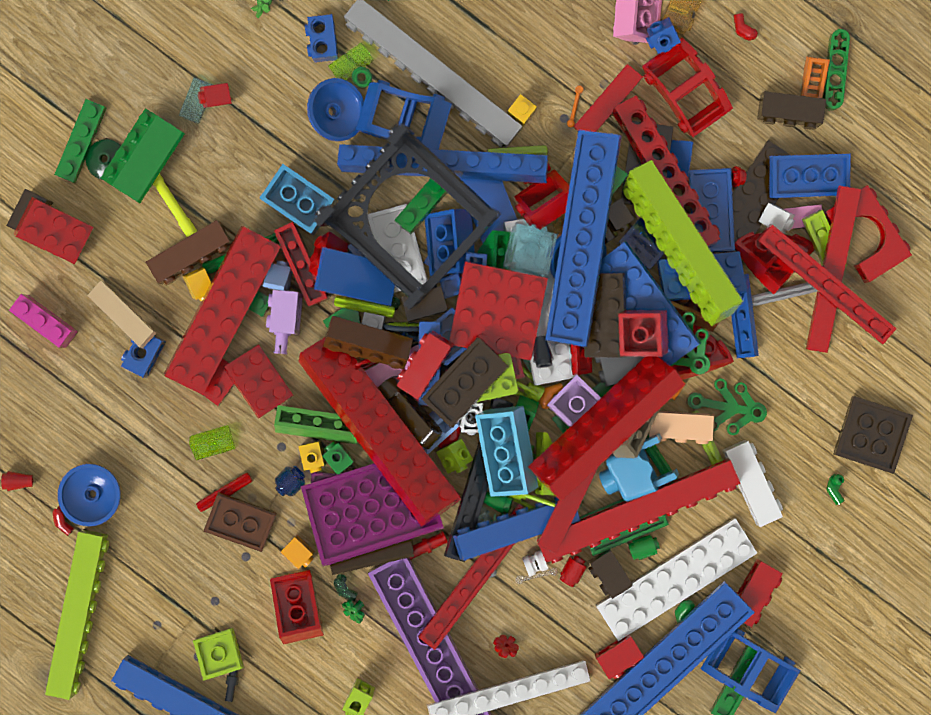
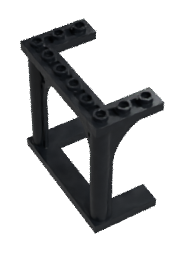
[314,123,501,310]

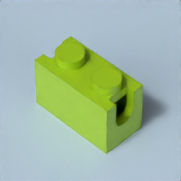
[342,678,375,715]

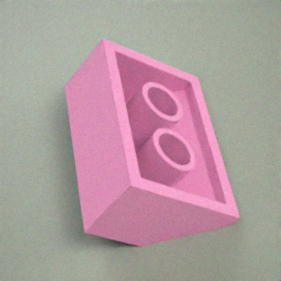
[613,0,662,43]

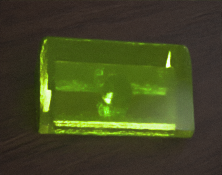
[189,425,235,461]

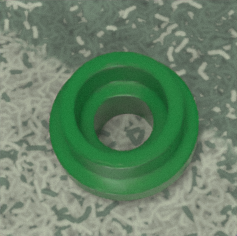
[351,67,372,88]

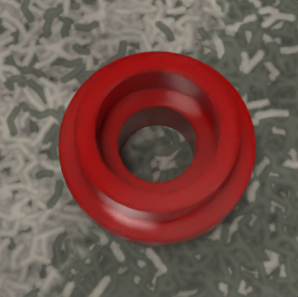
[731,166,746,187]

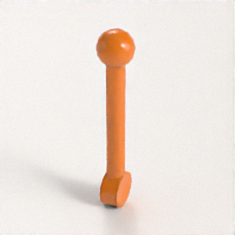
[567,86,583,128]

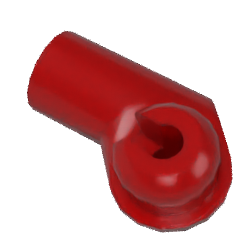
[733,13,758,41]
[438,427,461,449]

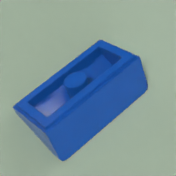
[666,140,693,178]

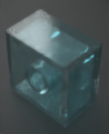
[503,224,557,277]

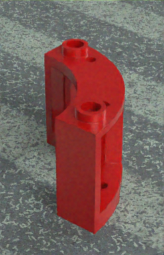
[642,38,733,137]

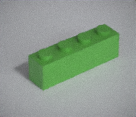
[274,405,358,444]

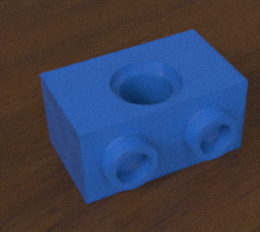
[121,335,166,378]

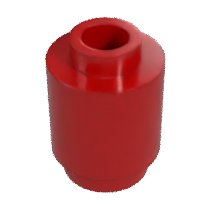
[559,555,588,587]

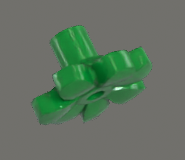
[342,600,365,624]

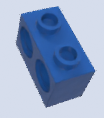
[305,14,339,63]

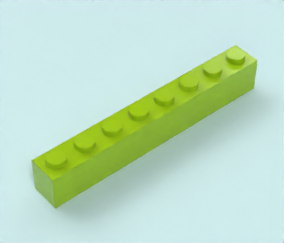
[45,530,109,700]

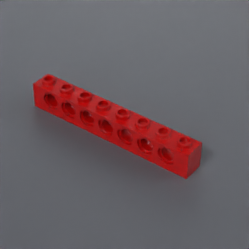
[612,95,720,247]

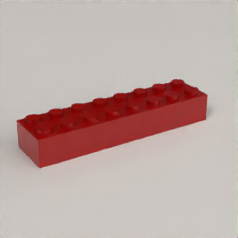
[164,226,281,395]
[528,356,685,501]

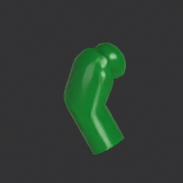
[675,600,695,624]

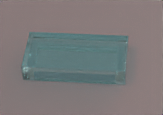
[179,77,212,124]

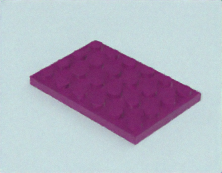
[301,464,444,567]

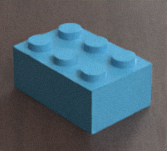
[260,164,337,236]

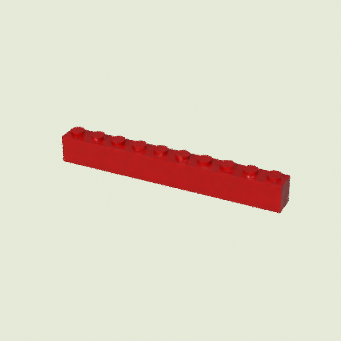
[536,458,741,563]

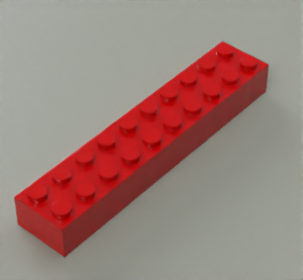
[298,337,460,527]

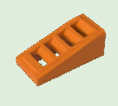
[801,56,830,98]

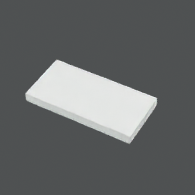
[368,204,428,293]

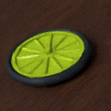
[382,322,419,331]

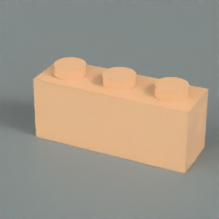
[649,410,715,444]

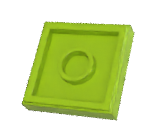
[193,628,244,681]

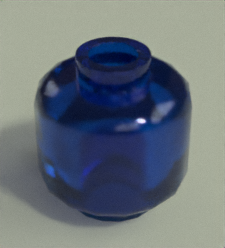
[275,466,306,497]

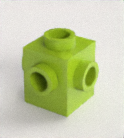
[436,438,473,474]

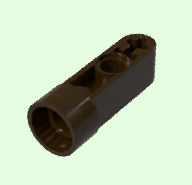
[378,376,443,449]

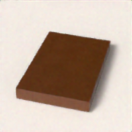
[203,492,277,552]

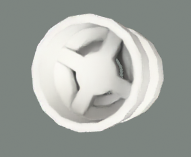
[522,550,548,577]

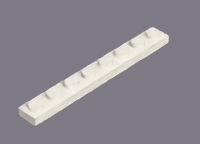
[427,660,590,715]

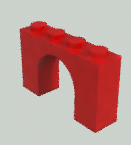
[824,185,912,283]

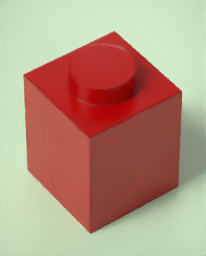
[198,83,232,108]

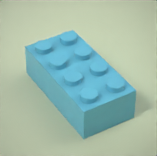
[475,406,538,497]

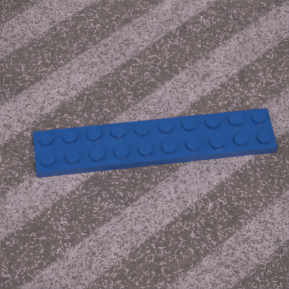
[545,130,622,347]
[580,581,755,715]

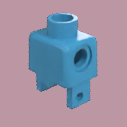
[599,433,679,501]

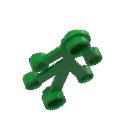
[670,312,710,374]
[686,378,767,435]

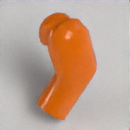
[539,383,563,409]

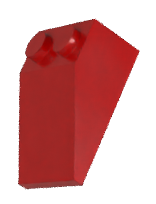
[270,570,324,645]

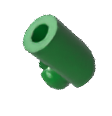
[826,474,845,505]

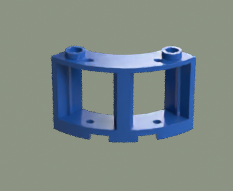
[356,80,452,150]
[700,628,801,713]

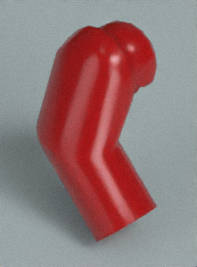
[52,506,75,536]

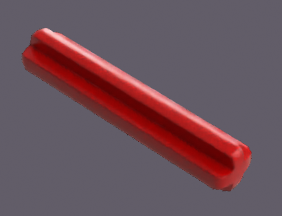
[196,473,253,512]

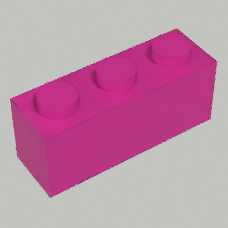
[9,294,78,348]

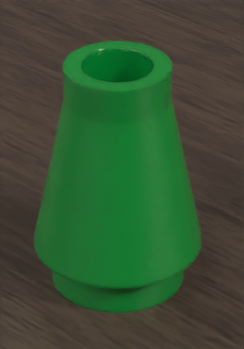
[483,492,513,514]

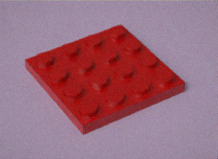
[449,261,548,360]

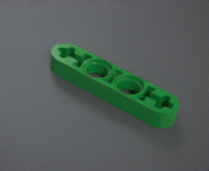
[823,29,850,111]

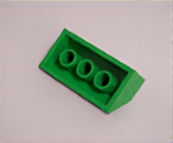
[101,108,185,203]

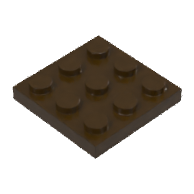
[833,396,913,474]

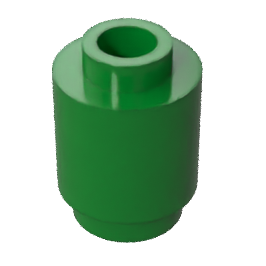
[628,534,660,560]

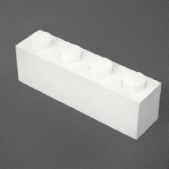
[722,440,783,527]

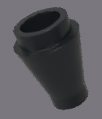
[533,336,554,368]

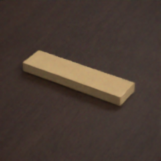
[87,280,156,349]

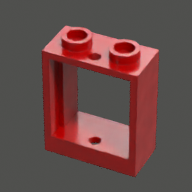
[514,169,570,231]

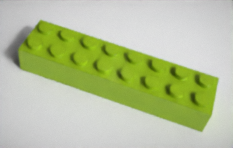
[623,160,743,326]

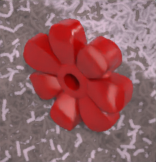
[493,635,519,658]

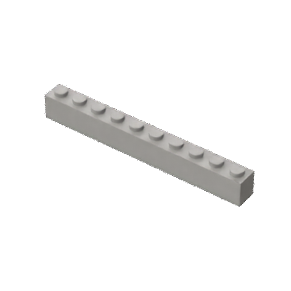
[344,0,522,148]

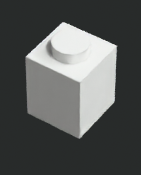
[758,203,795,233]

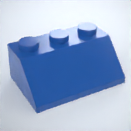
[425,209,475,276]

